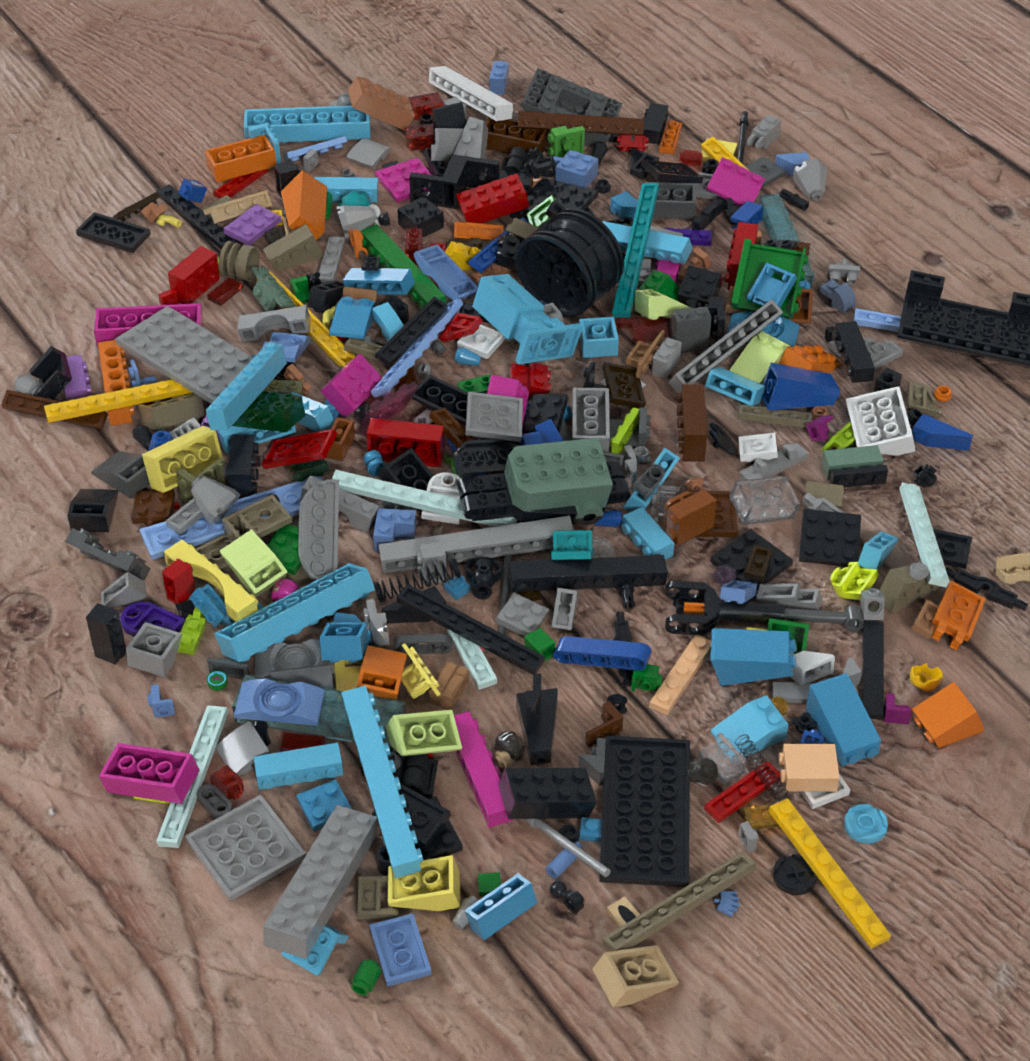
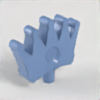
[714,891,740,917]

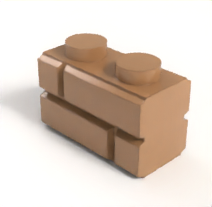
[428,662,470,710]

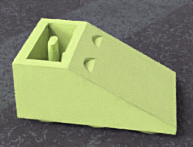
[635,289,691,320]
[219,529,288,597]

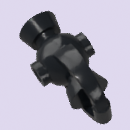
[465,557,503,600]

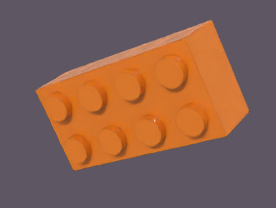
[204,134,277,182]

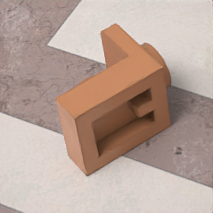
[141,202,168,224]

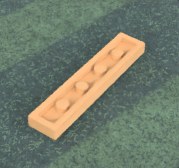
[649,635,711,715]

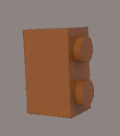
[326,417,355,461]

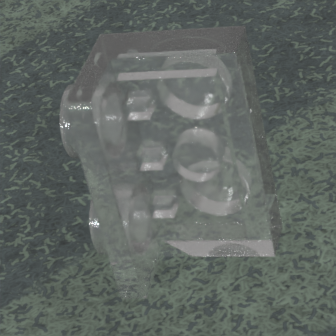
[699,733,746,785]

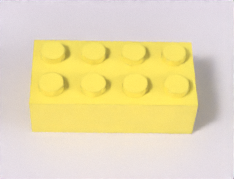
[142,426,224,493]

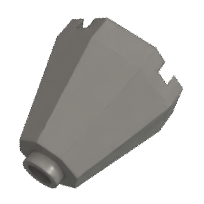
[793,159,827,201]
[336,205,378,241]
[191,476,240,524]

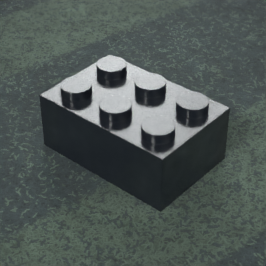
[227,435,261,499]

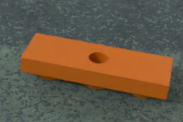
[659,121,682,154]

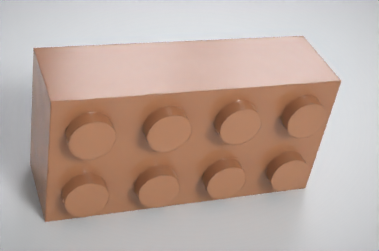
[348,76,415,131]

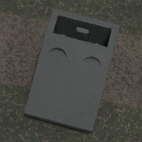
[91,452,150,499]

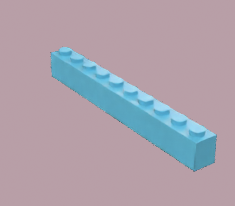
[341,686,423,879]

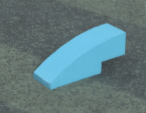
[372,302,404,341]

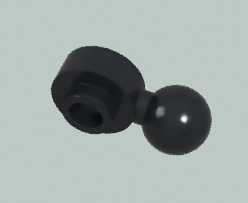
[549,881,584,914]

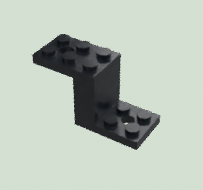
[409,154,500,209]

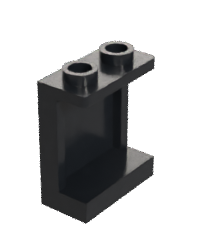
[29,346,72,400]

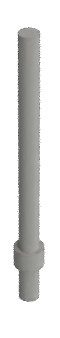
[525,819,611,877]

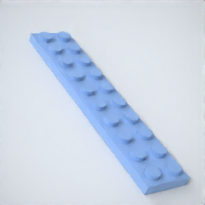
[139,475,323,560]

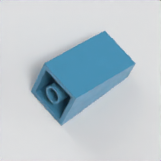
[711,628,797,686]
[806,673,881,767]

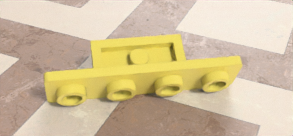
[401,643,441,699]

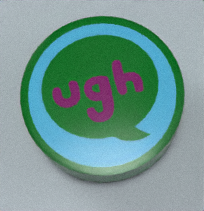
[207,670,228,691]

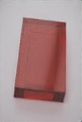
[207,278,243,306]
[280,733,326,752]

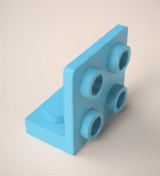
[281,924,349,975]

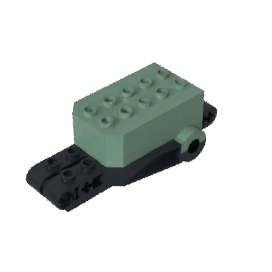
[456,438,630,525]

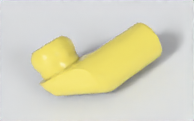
[156,214,182,228]
[322,306,336,328]

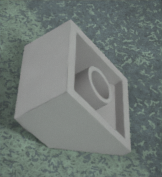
[126,622,182,677]

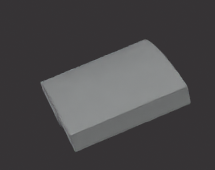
[431,128,463,161]
[346,138,391,170]
[215,721,270,779]

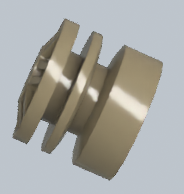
[219,241,259,281]

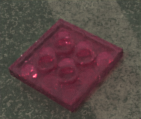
[358,381,418,435]

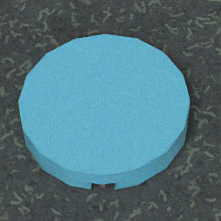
[844,804,888,844]

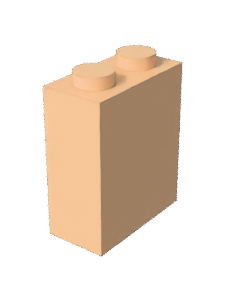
[778,744,840,792]

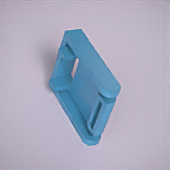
[747,263,797,308]

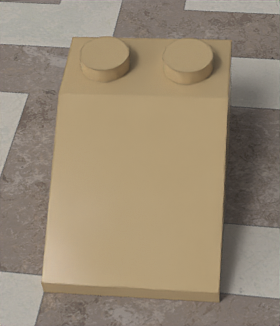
[592,945,679,1008]

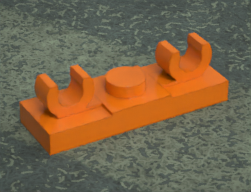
[454,221,504,240]

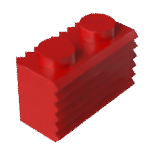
[162,559,196,605]

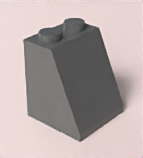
[667,307,711,353]

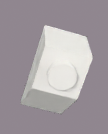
[790,651,835,686]

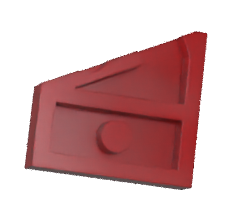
[438,313,483,342]

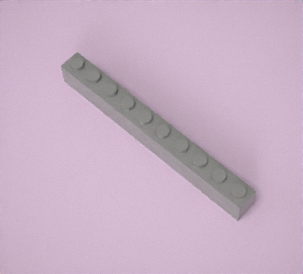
[379,516,573,574]

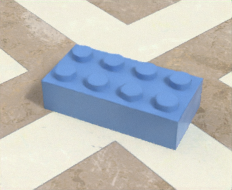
[720,580,757,604]

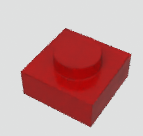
[158,288,179,305]

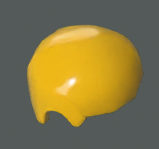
[910,663,943,692]

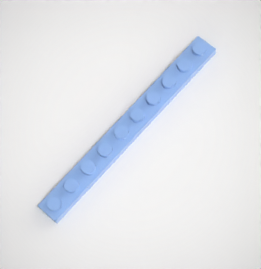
[371,298,463,398]

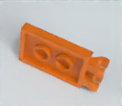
[931,580,986,651]

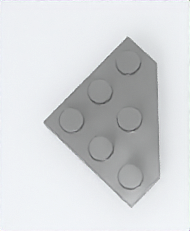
[828,338,904,370]

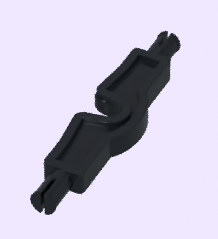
[946,567,1028,611]
[613,611,634,686]

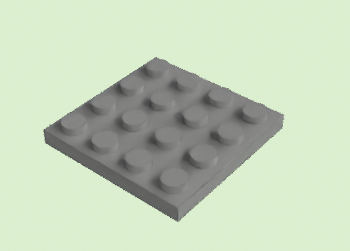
[185,795,306,901]

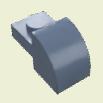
[820,280,856,314]

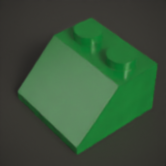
[639,269,680,302]

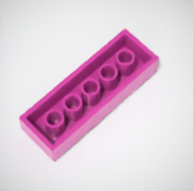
[94,303,203,347]

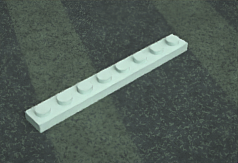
[899,483,950,587]
[156,705,229,848]

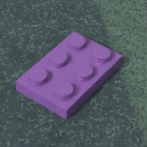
[224,204,282,245]

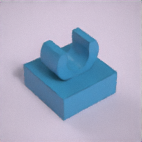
[444,575,471,600]

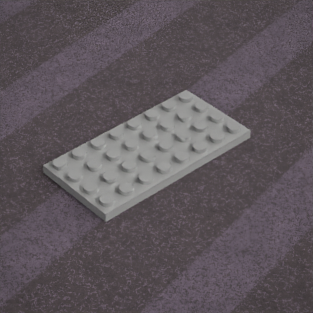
[115,306,253,404]

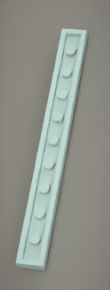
[332,470,518,527]

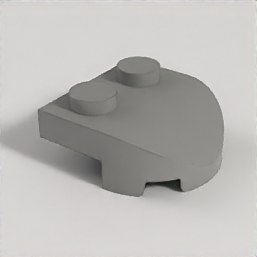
[363,599,389,647]

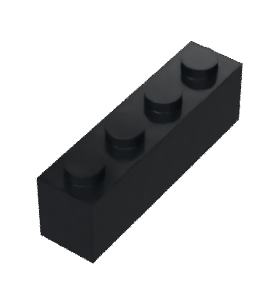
[832,321,875,383]

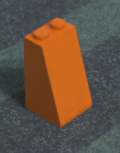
[281,170,327,240]

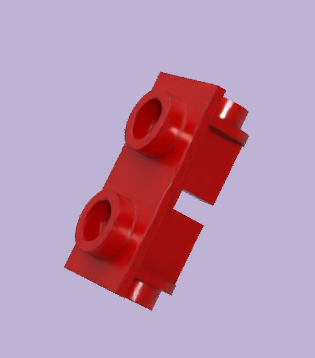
[617,135,649,152]

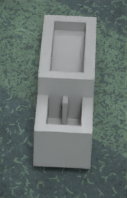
[756,583,822,610]

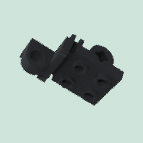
[499,147,556,179]
[361,747,438,799]

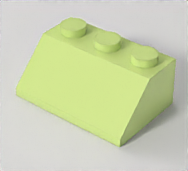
[386,710,462,756]

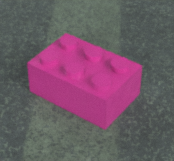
[320,353,382,418]

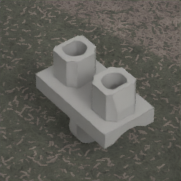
[827,258,860,285]

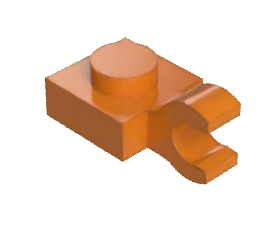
[348,229,368,258]

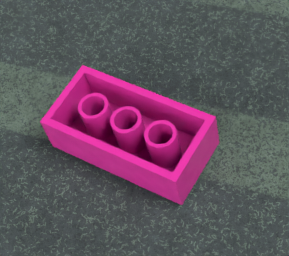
[99,743,200,804]

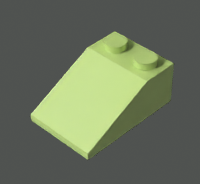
[729,331,790,384]

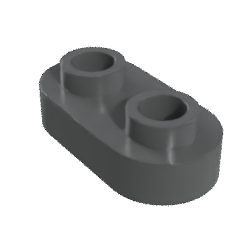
[197,784,233,819]

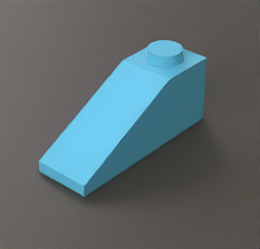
[858,531,899,570]

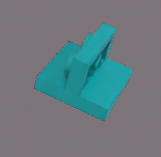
[551,530,595,560]

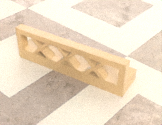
[203,190,272,224]

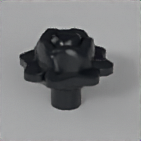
[355,403,377,424]

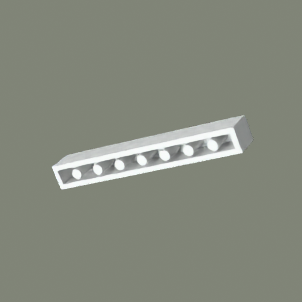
[429,66,513,121]

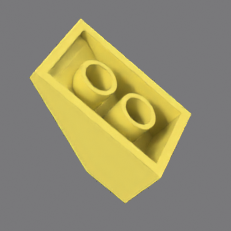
[388,855,460,911]

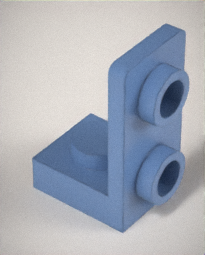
[128,359,157,388]

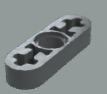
[394,634,452,654]

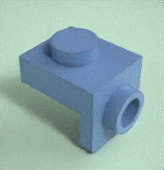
[147,684,175,718]

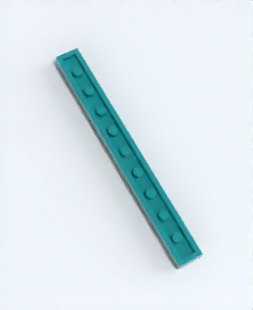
[612,183,660,318]

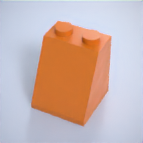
[912,682,985,748]

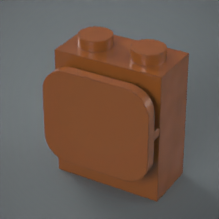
[663,489,716,546]

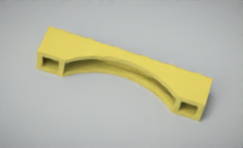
[164,540,258,622]

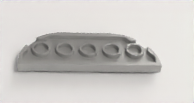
[298,479,339,581]

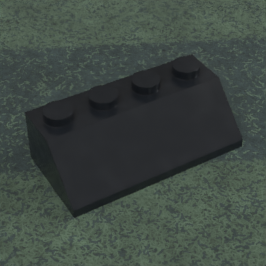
[408,375,468,425]

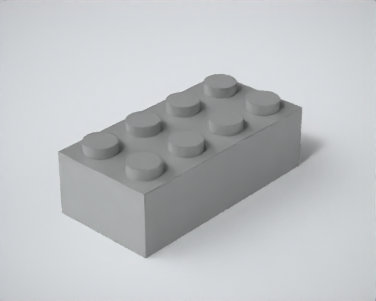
[572,388,610,452]

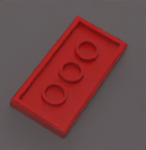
[261,429,337,469]

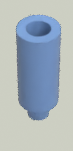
[545,842,582,879]

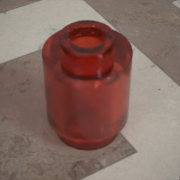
[679,149,703,167]

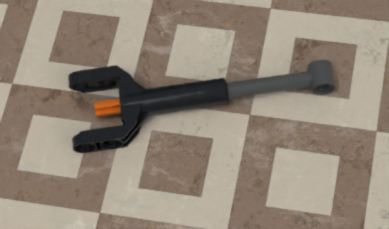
[665,581,863,636]

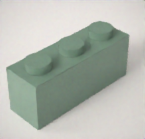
[822,445,884,479]

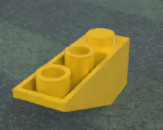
[445,241,497,271]

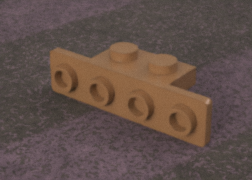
[625,330,666,378]

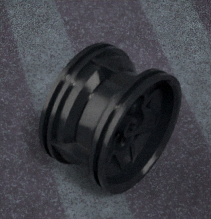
[515,208,624,318]

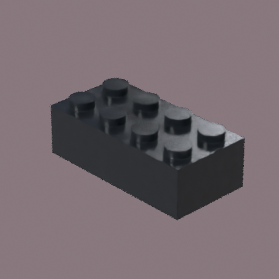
[498,768,597,819]

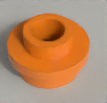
[934,385,952,402]

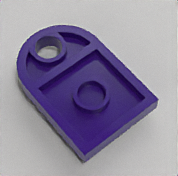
[120,602,185,637]

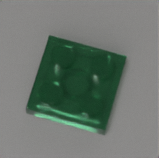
[284,459,329,482]

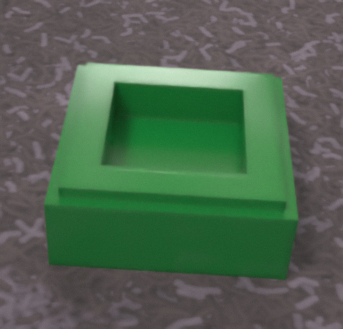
[478,872,501,897]

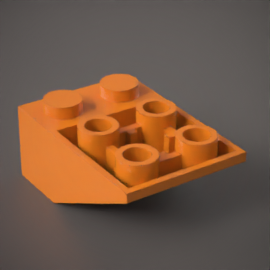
[779,345,842,373]
[356,645,407,707]

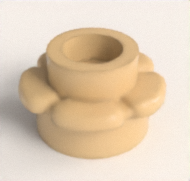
[493,751,512,771]

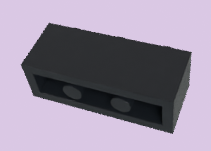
[643,103,669,145]
[86,603,126,665]

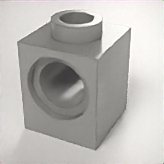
[860,588,885,620]

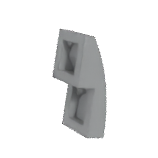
[623,445,637,485]

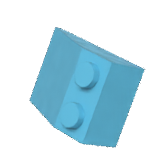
[711,695,788,762]

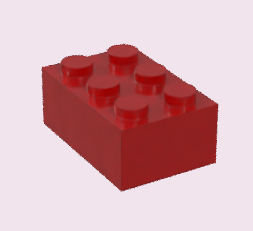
[168,246,220,304]

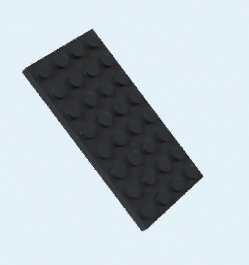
[599,736,690,887]

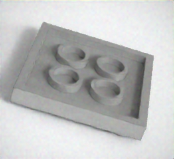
[465,392,523,442]

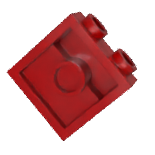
[510,362,551,397]

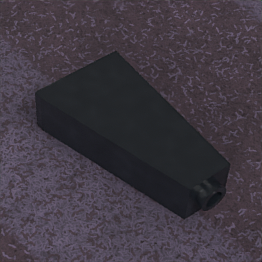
[516,688,558,765]

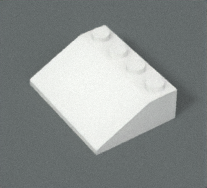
[846,386,915,456]

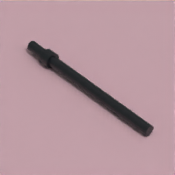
[737,111,749,164]

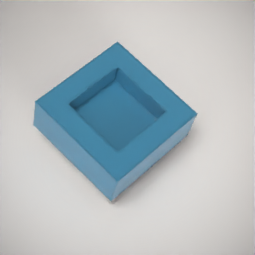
[579,817,602,842]

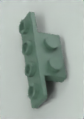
[251,266,295,311]

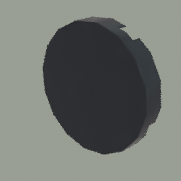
[773,854,818,895]

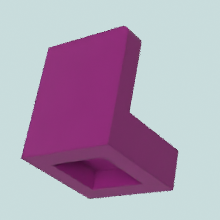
[806,416,833,441]
[884,693,912,725]

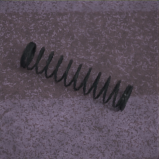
[374,558,461,603]

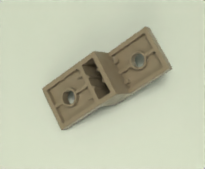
[195,494,292,573]

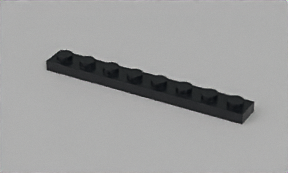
[156,184,243,250]
[396,583,545,675]

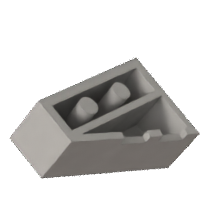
[454,116,488,175]

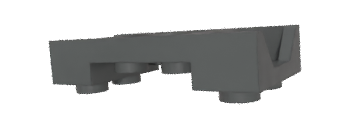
[65,528,151,581]

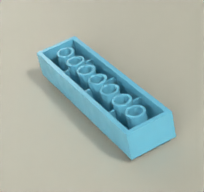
[244,106,371,143]
[214,563,375,662]

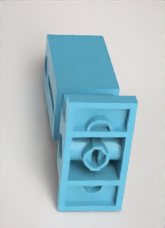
[472,274,583,364]

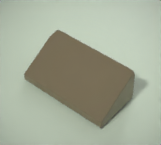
[805,481,844,508]

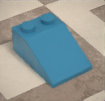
[329,296,375,339]

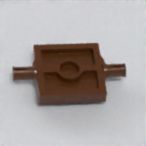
[131,489,176,527]

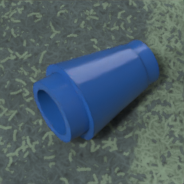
[595,509,623,528]

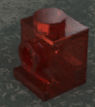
[210,764,244,800]

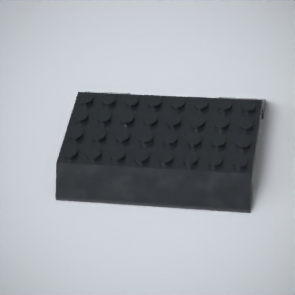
[896,270,1030,368]

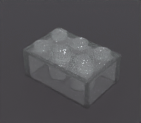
[729,476,801,525]

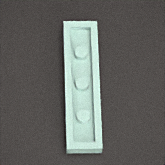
[447,629,497,690]

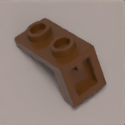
[586,701,623,747]

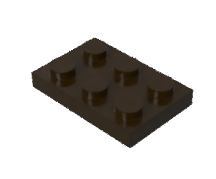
[602,362,646,408]

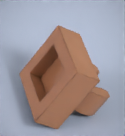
[690,247,711,269]

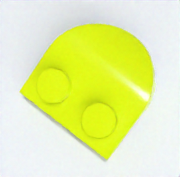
[830,562,879,600]

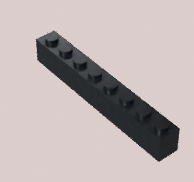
[508,555,668,592]

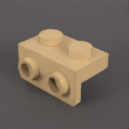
[996,552,1030,584]

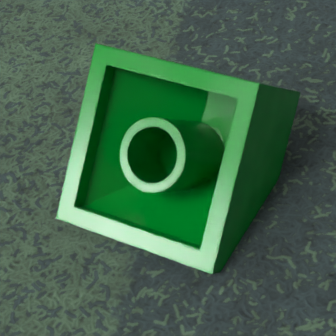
[767,618,810,654]

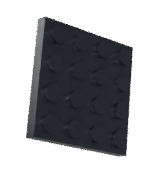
[510,178,598,221]

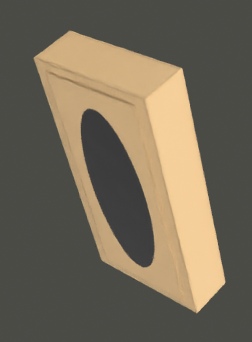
[606,897,640,927]

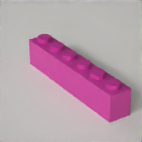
[454,711,513,828]

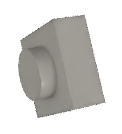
[303,149,319,172]
[738,821,759,853]

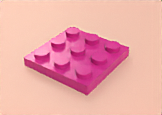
[375,158,432,203]

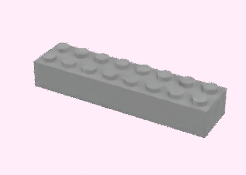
[263,805,377,959]

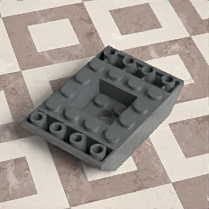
[521,68,623,146]

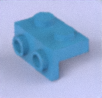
[189,584,227,628]

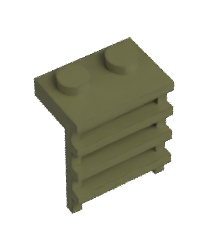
[176,457,229,503]

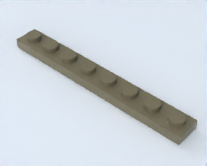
[602,853,757,951]

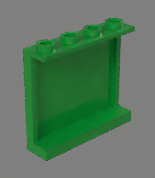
[731,239,809,319]

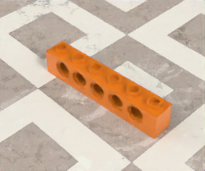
[98,340,135,426]

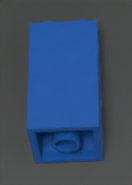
[762,363,840,410]

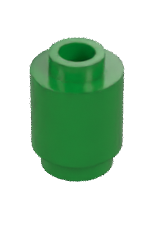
[351,959,382,996]

